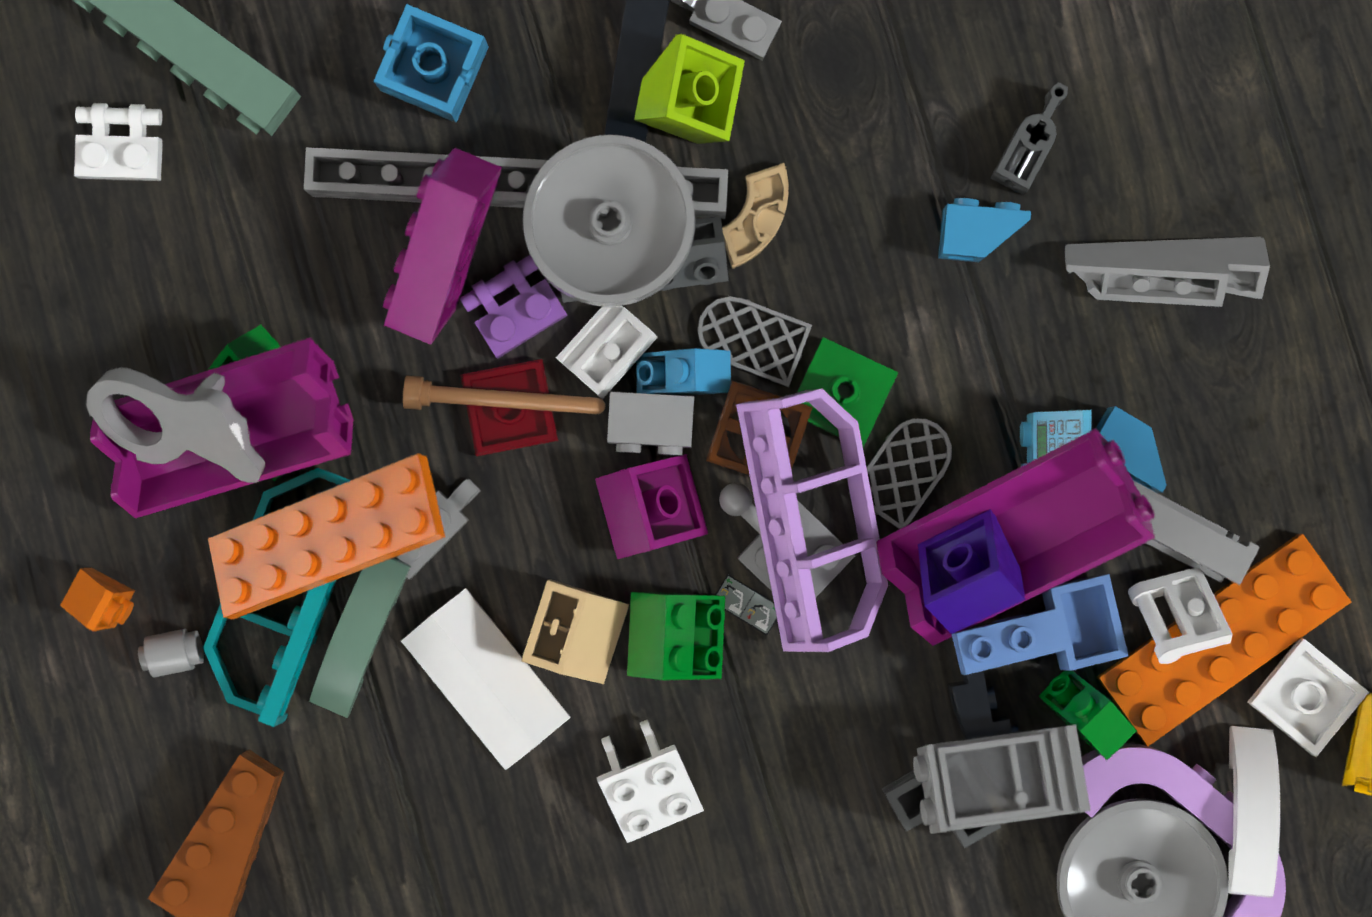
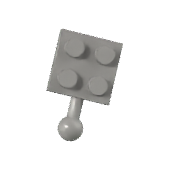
[719,483,855,598]

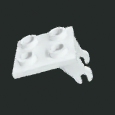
[597,719,704,843]

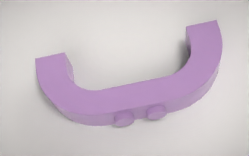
[1081,743,1286,917]

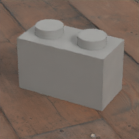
[607,392,694,456]

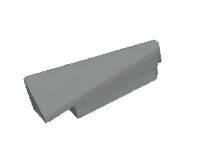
[1065,237,1270,307]

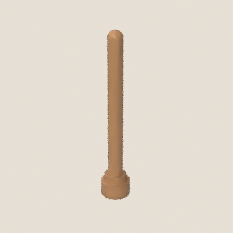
[403,375,605,414]

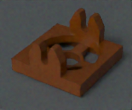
[706,380,812,475]

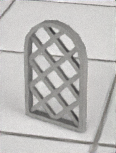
[698,296,812,387]
[849,419,952,529]

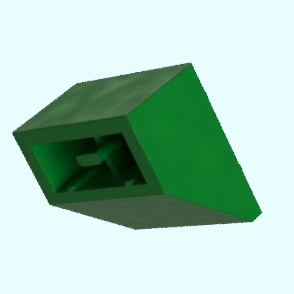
[627,592,725,680]

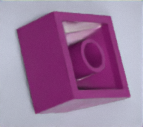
[595,454,708,559]

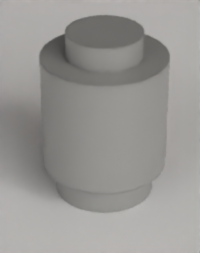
[138,629,204,678]

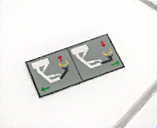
[715,574,777,635]

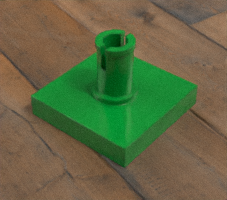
[797,337,899,447]

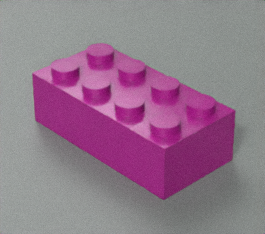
[383,148,502,345]

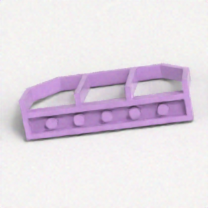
[736,389,888,652]

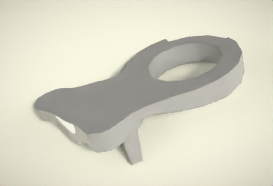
[86,368,265,483]

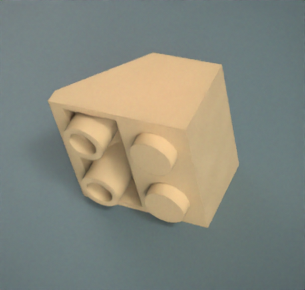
[521,579,629,684]

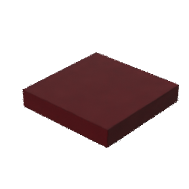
[461,359,558,457]

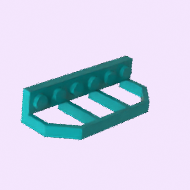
[203,468,351,727]

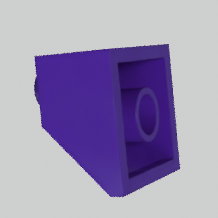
[918,509,1025,634]

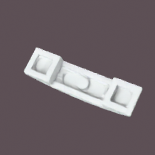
[1228,726,1280,898]

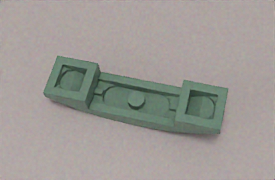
[309,558,411,718]

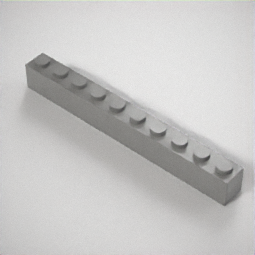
[304,147,728,218]

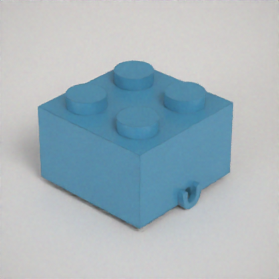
[374,4,489,123]

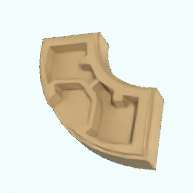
[722,163,789,269]

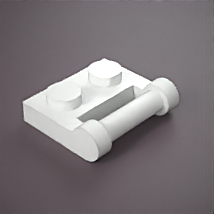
[1128,566,1233,664]

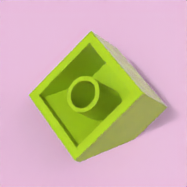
[634,34,745,144]

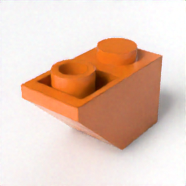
[60,568,135,631]

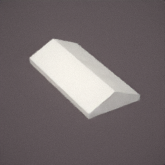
[401,588,570,770]

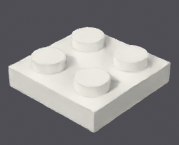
[1247,638,1369,757]

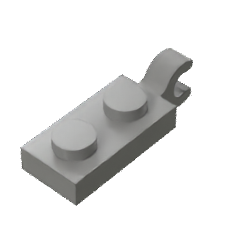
[670,0,782,61]
[393,479,481,579]

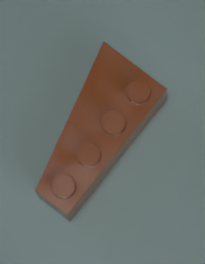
[148,749,284,917]

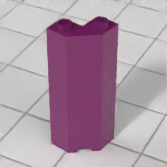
[90,338,354,518]
[876,428,1155,646]

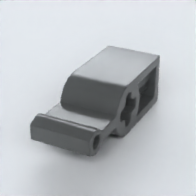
[990,82,1068,195]

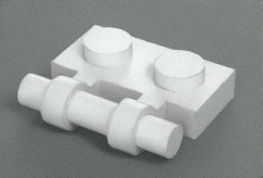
[74,103,162,181]

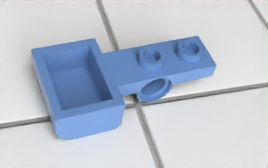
[952,574,1129,675]

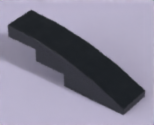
[605,0,670,143]

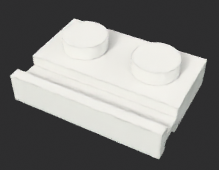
[556,306,658,399]

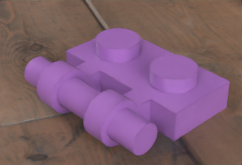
[460,255,568,359]

